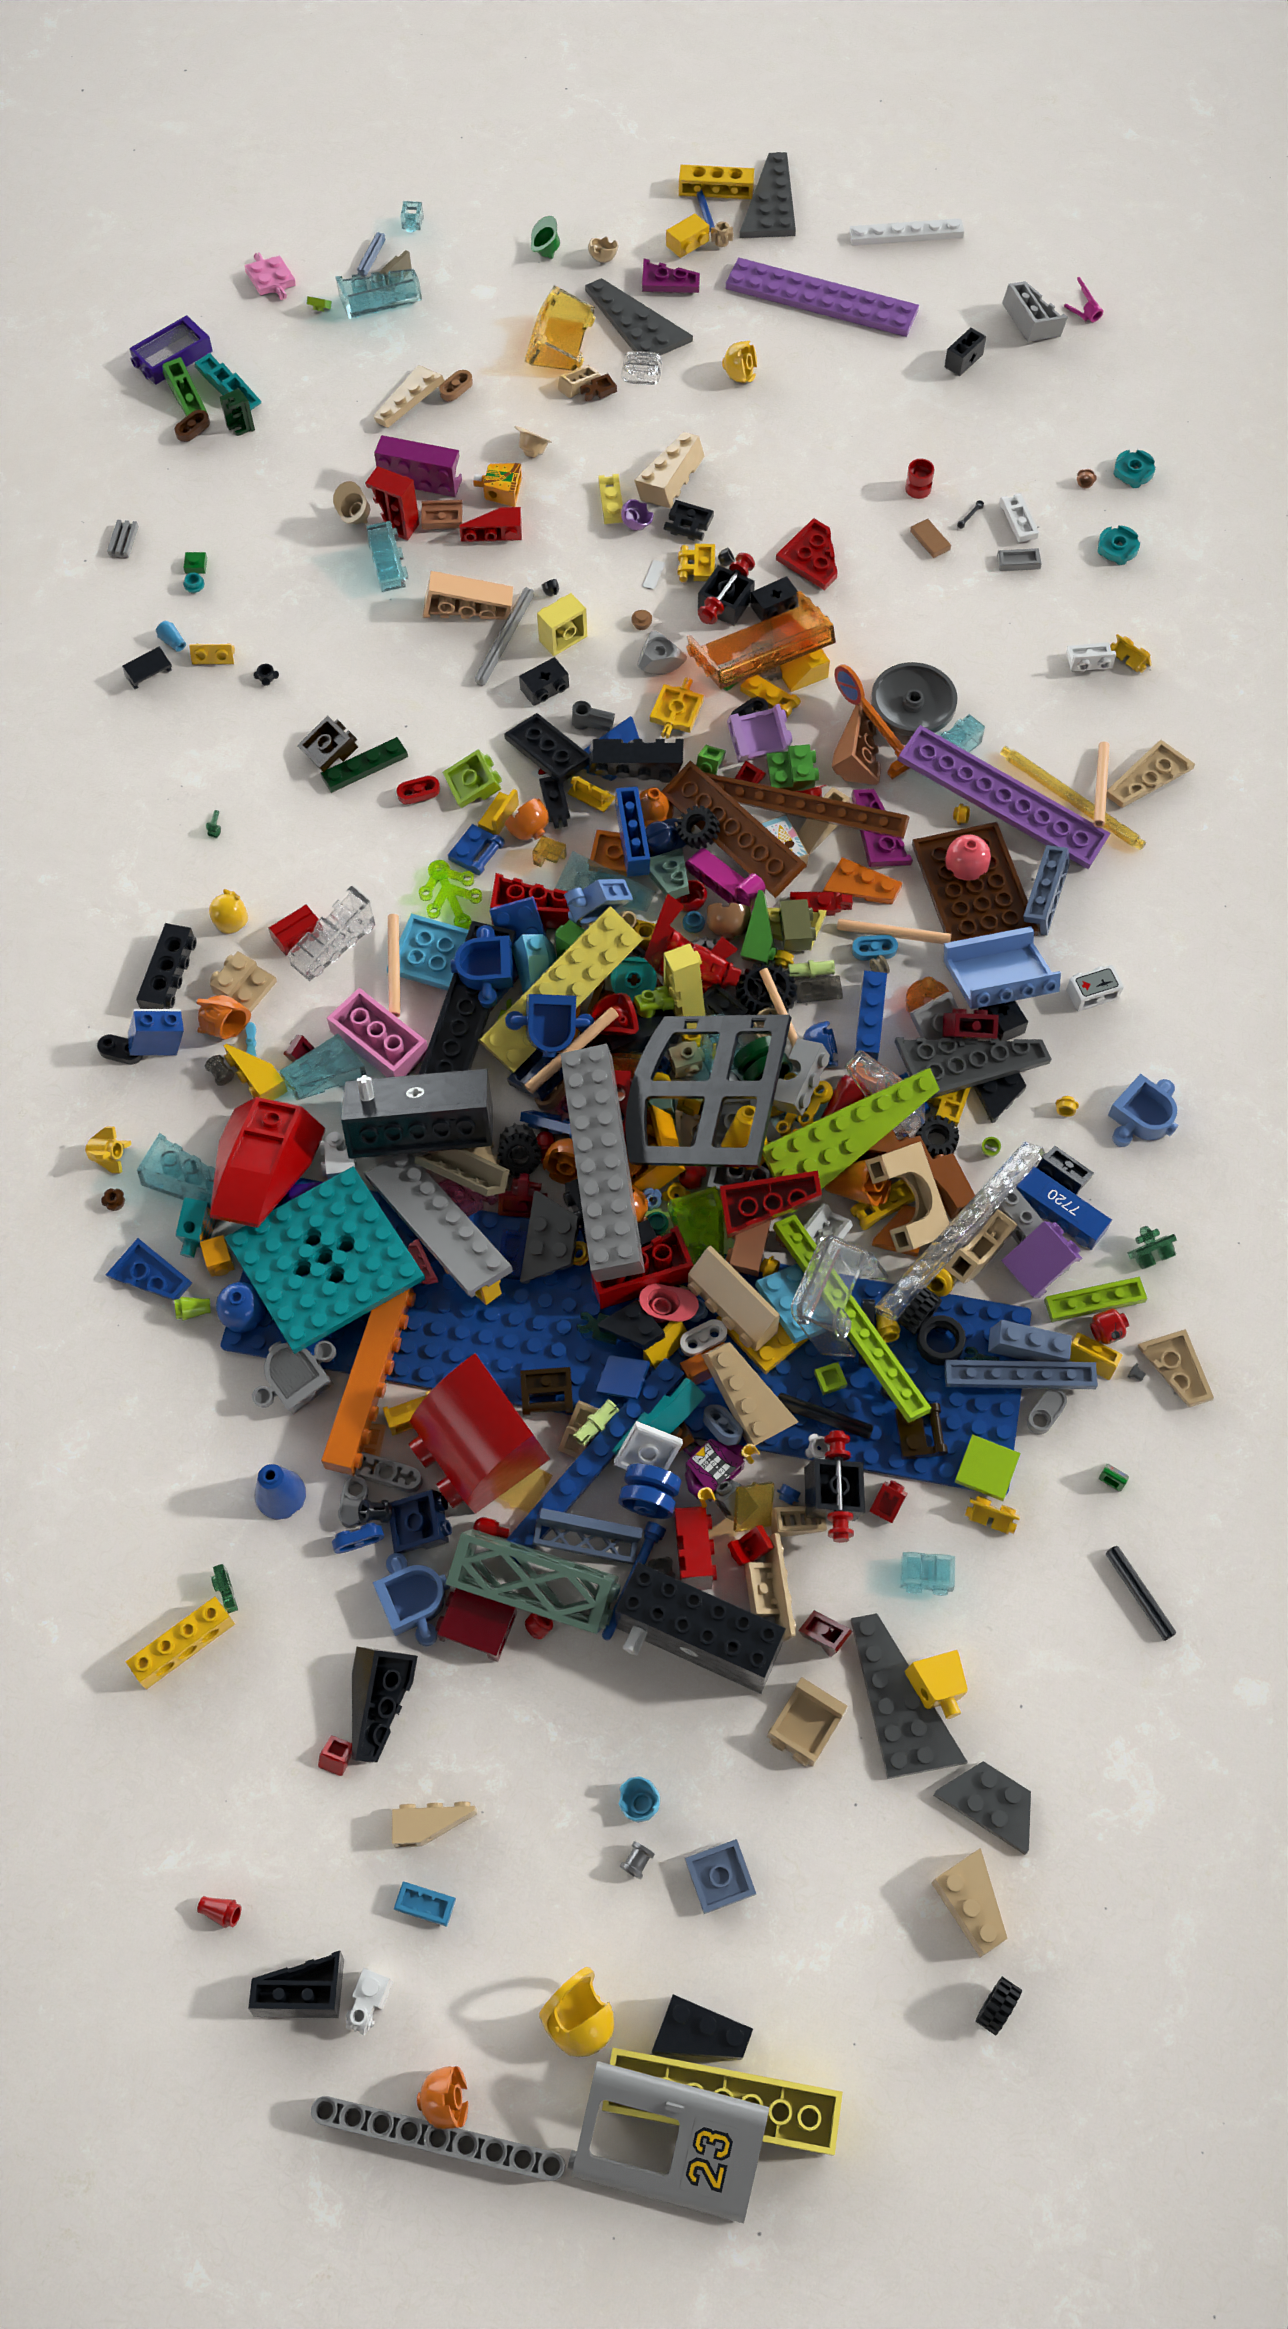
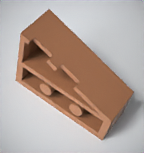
[726,1220,773,1277]

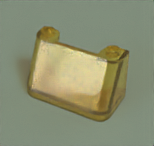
[524,285,596,371]

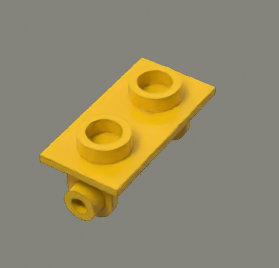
[1110,634,1152,673]
[189,643,235,664]
[567,776,615,813]
[964,1495,1020,1535]

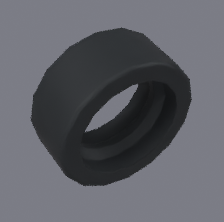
[916,1315,966,1366]

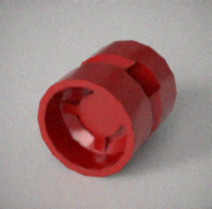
[905,459,935,499]

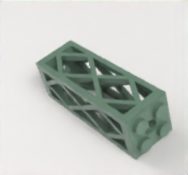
[446,1529,621,1634]

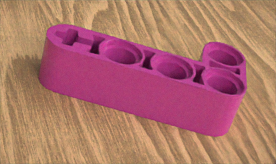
[685,848,765,913]

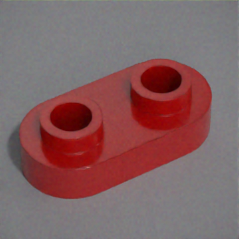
[397,776,440,804]

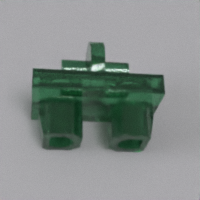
[1127,1226,1177,1269]

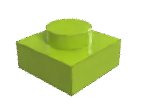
[306,296,332,312]
[814,1362,847,1395]

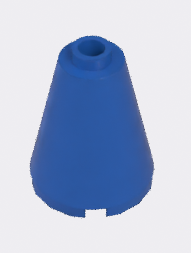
[254,1464,306,1520]

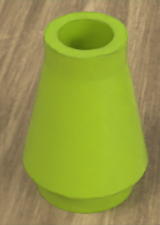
[174,1296,211,1321]

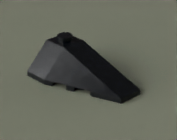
[352,1646,418,1762]

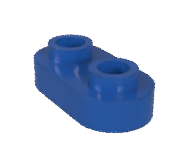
[332,1523,385,1554]

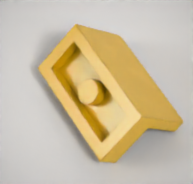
[478,789,519,835]

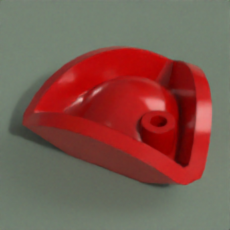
[589,993,639,1036]

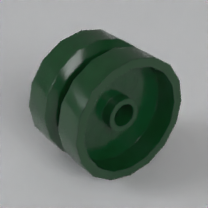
[733,1036,793,1081]

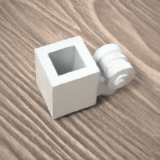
[320,1132,357,1180]
[346,1968,393,2035]

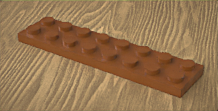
[661,760,807,898]

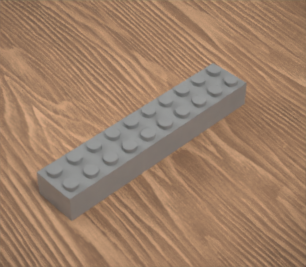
[560,1044,645,1282]

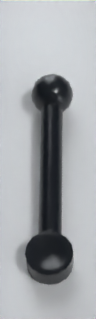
[957,500,984,529]

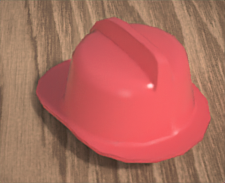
[639,1284,699,1324]

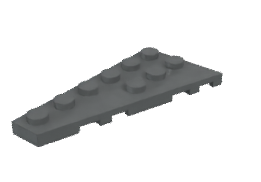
[739,152,796,238]

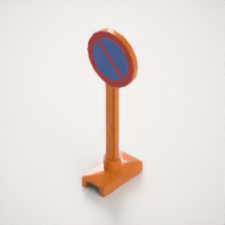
[834,664,910,779]

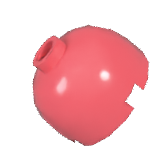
[945,834,991,881]

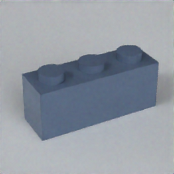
[988,1320,1072,1362]

